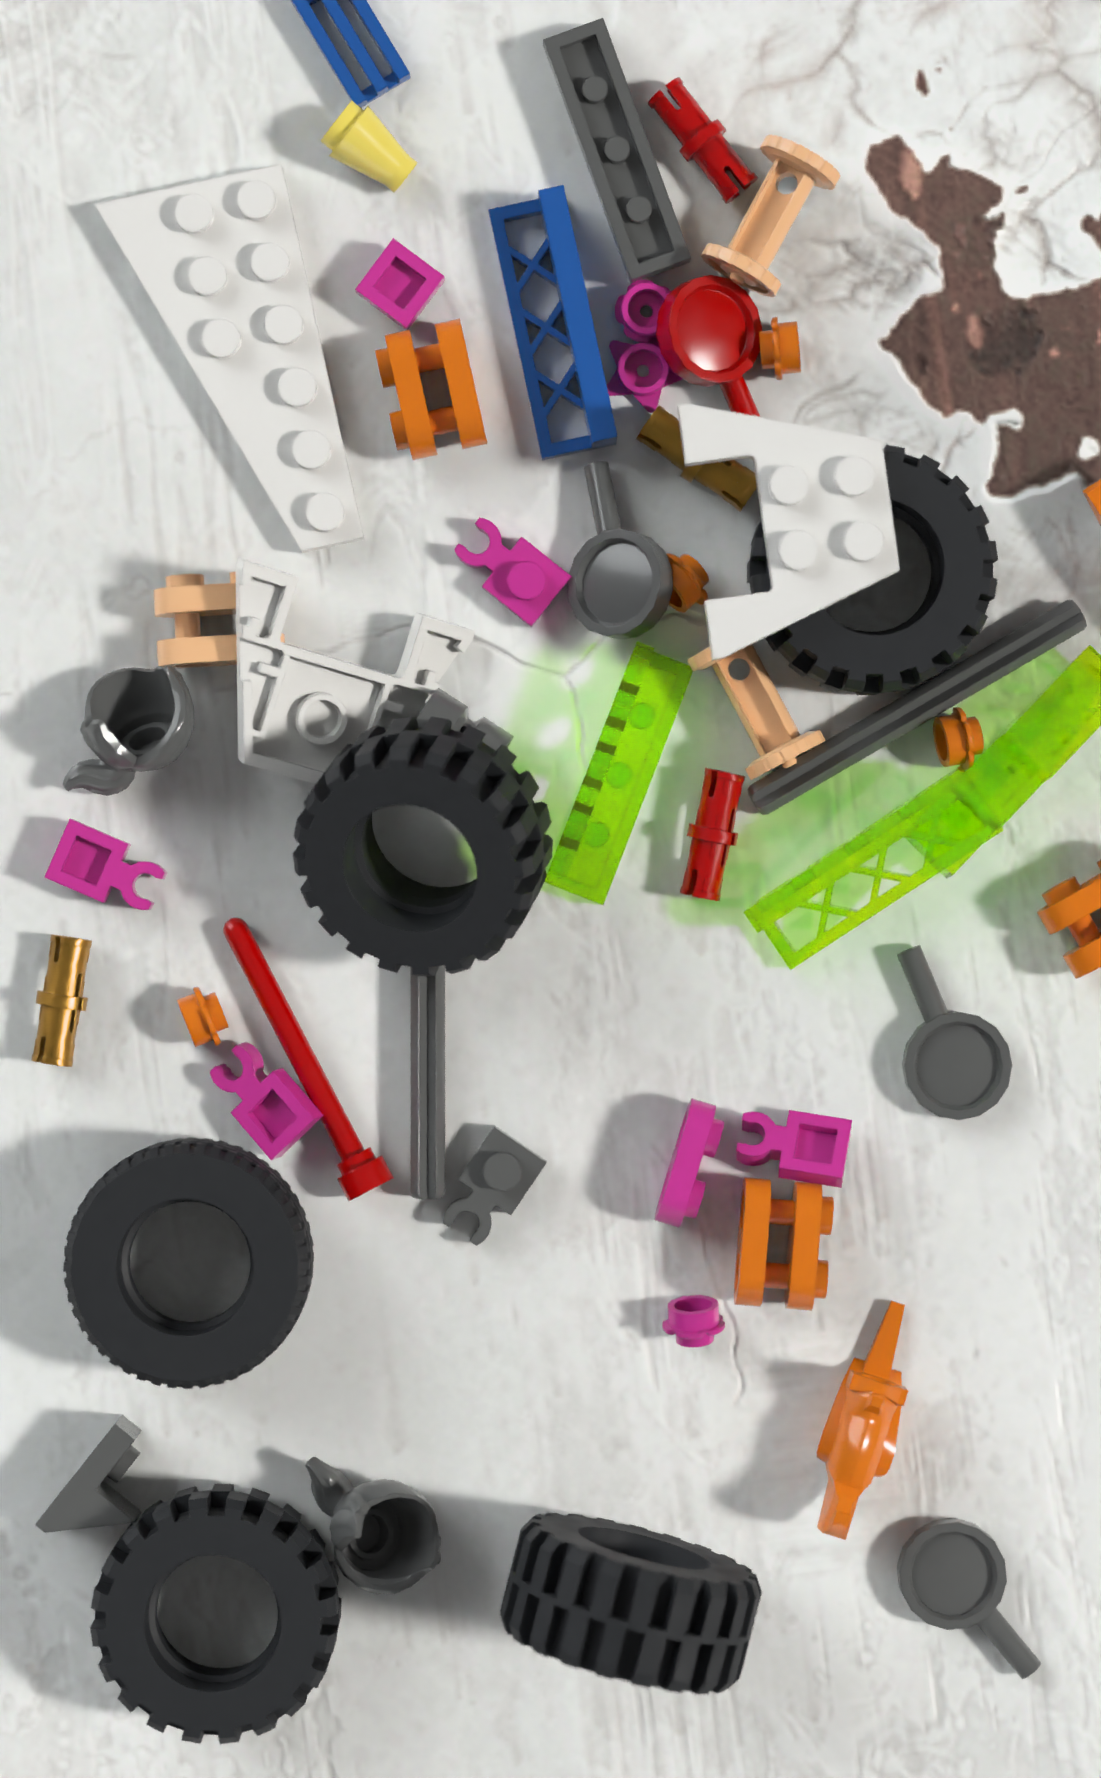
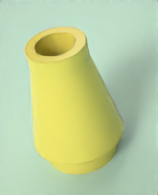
[320,100,418,192]

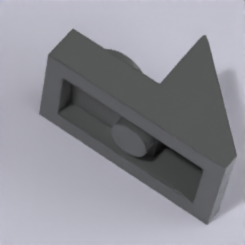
[35,1415,142,1533]

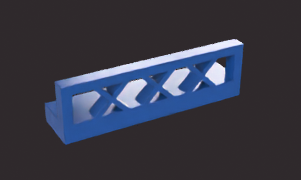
[488,185,618,460]

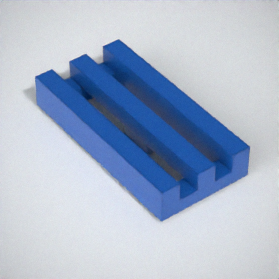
[291,0,411,108]

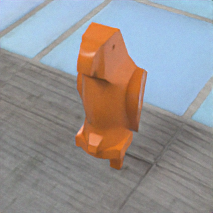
[816,1300,908,1540]

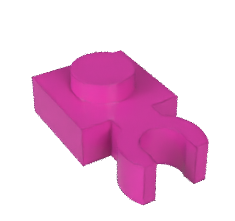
[454,517,571,628]
[45,819,167,910]
[209,1042,324,1160]
[736,1110,852,1188]

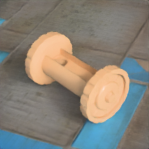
[701,135,841,297]
[687,643,826,780]

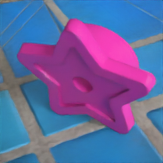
[607,337,683,413]

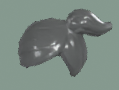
[62,665,194,796]
[305,1457,441,1594]

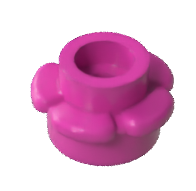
[615,280,671,343]
[662,1295,725,1347]

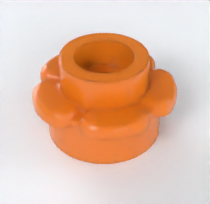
[759,317,801,380]
[666,553,709,613]
[933,707,984,770]
[177,987,229,1047]

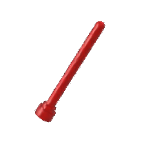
[223,917,394,1201]

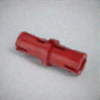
[647,77,758,204]
[680,768,745,901]

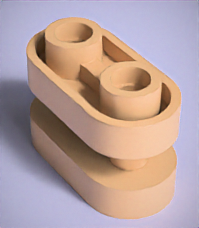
[153,572,285,668]

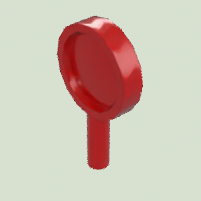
[656,275,763,417]

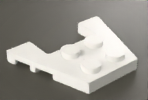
[677,404,900,661]
[236,558,475,784]

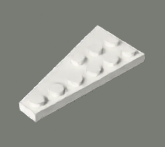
[94,163,365,553]

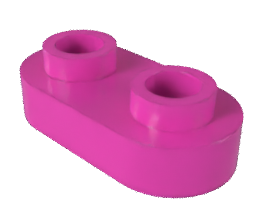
[654,1098,724,1228]

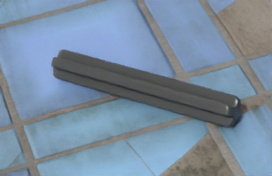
[411,965,445,1200]

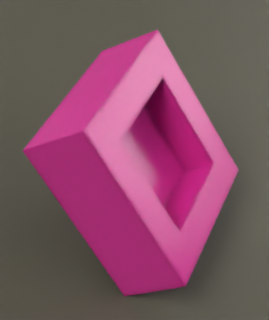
[355,238,445,330]

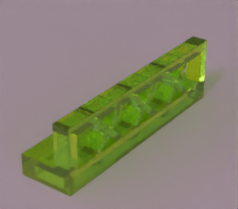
[544,641,693,905]
[743,765,1004,970]

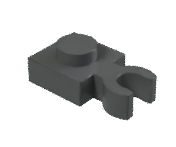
[443,1125,547,1246]

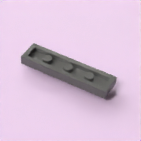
[543,18,691,284]

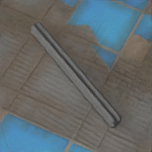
[747,600,1087,815]

